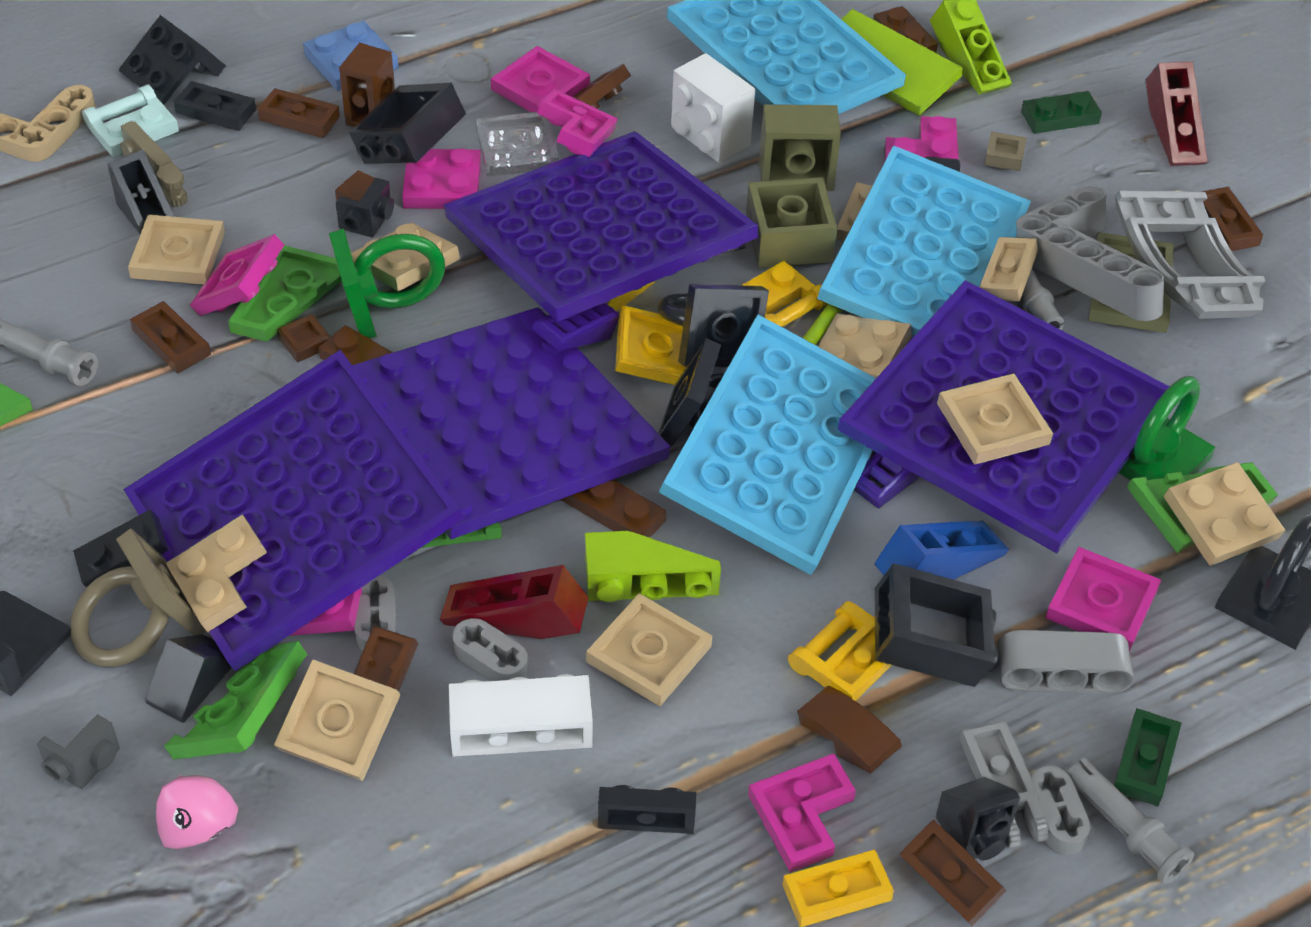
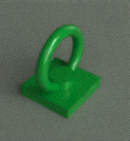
[329,229,445,339]
[1119,376,1216,481]

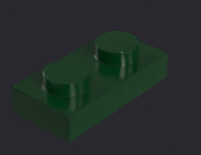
[1021,91,1102,134]
[1114,708,1182,807]

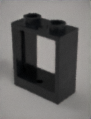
[349,83,466,164]
[875,563,998,687]

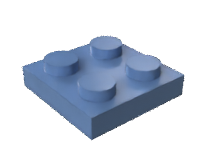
[303,21,399,91]

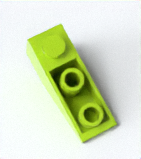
[930,0,1012,95]
[585,531,721,602]

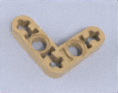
[0,85,96,162]

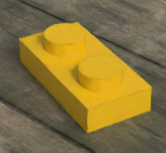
[782,849,894,927]

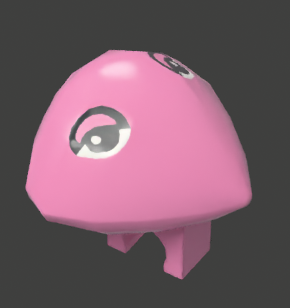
[156,775,238,849]

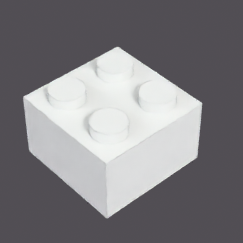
[671,53,755,163]

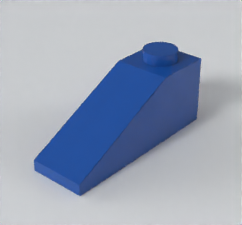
[874,520,1009,580]

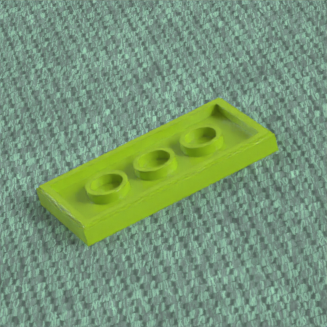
[841,9,962,116]

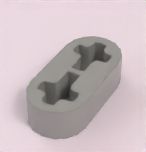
[354,575,397,652]
[452,618,529,681]
[1031,766,1091,855]

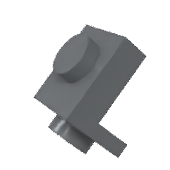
[37,714,120,789]

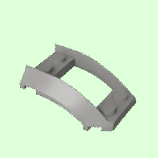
[1115,191,1266,319]

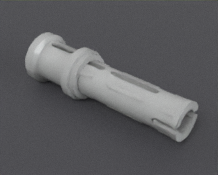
[0,318,98,387]
[1067,758,1194,884]

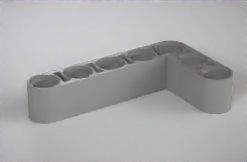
[1016,185,1164,321]

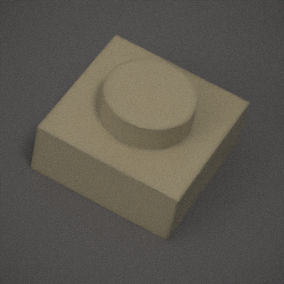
[984,131,1027,171]

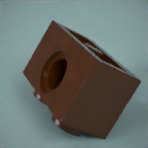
[339,43,395,127]

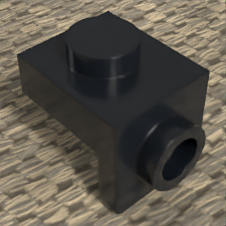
[336,178,394,238]

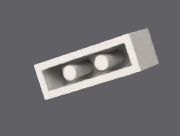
[449,674,593,757]

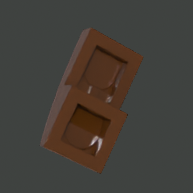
[797,685,902,774]

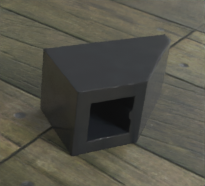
[936,777,1020,861]

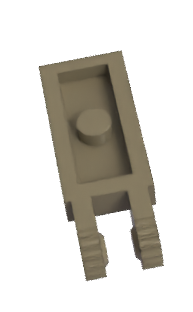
[120,121,188,208]

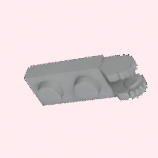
[959,721,1049,849]

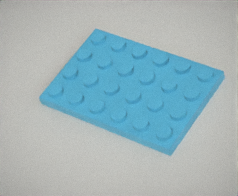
[667,0,906,114]
[817,145,1031,338]
[659,315,876,575]

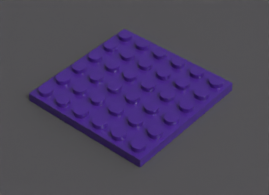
[444,131,758,322]
[837,280,1170,554]
[352,307,671,540]
[123,350,465,671]

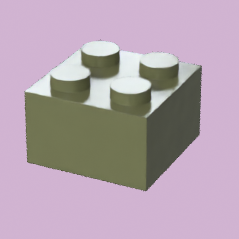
[759,104,841,191]
[746,177,837,268]

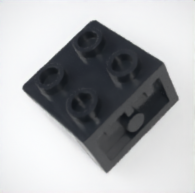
[119,15,226,105]
[0,591,70,696]

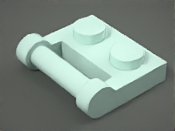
[82,84,179,158]

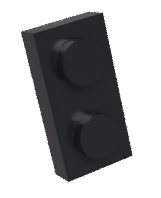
[173,81,256,131]
[73,510,169,588]
[598,785,696,834]

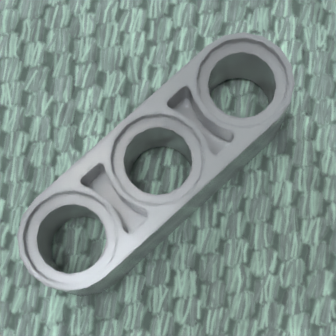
[998,630,1134,693]

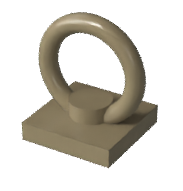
[70,528,206,668]

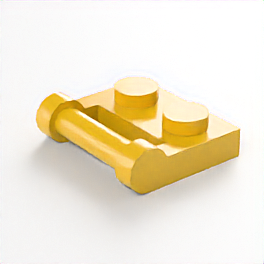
[741,261,828,328]
[787,601,892,701]

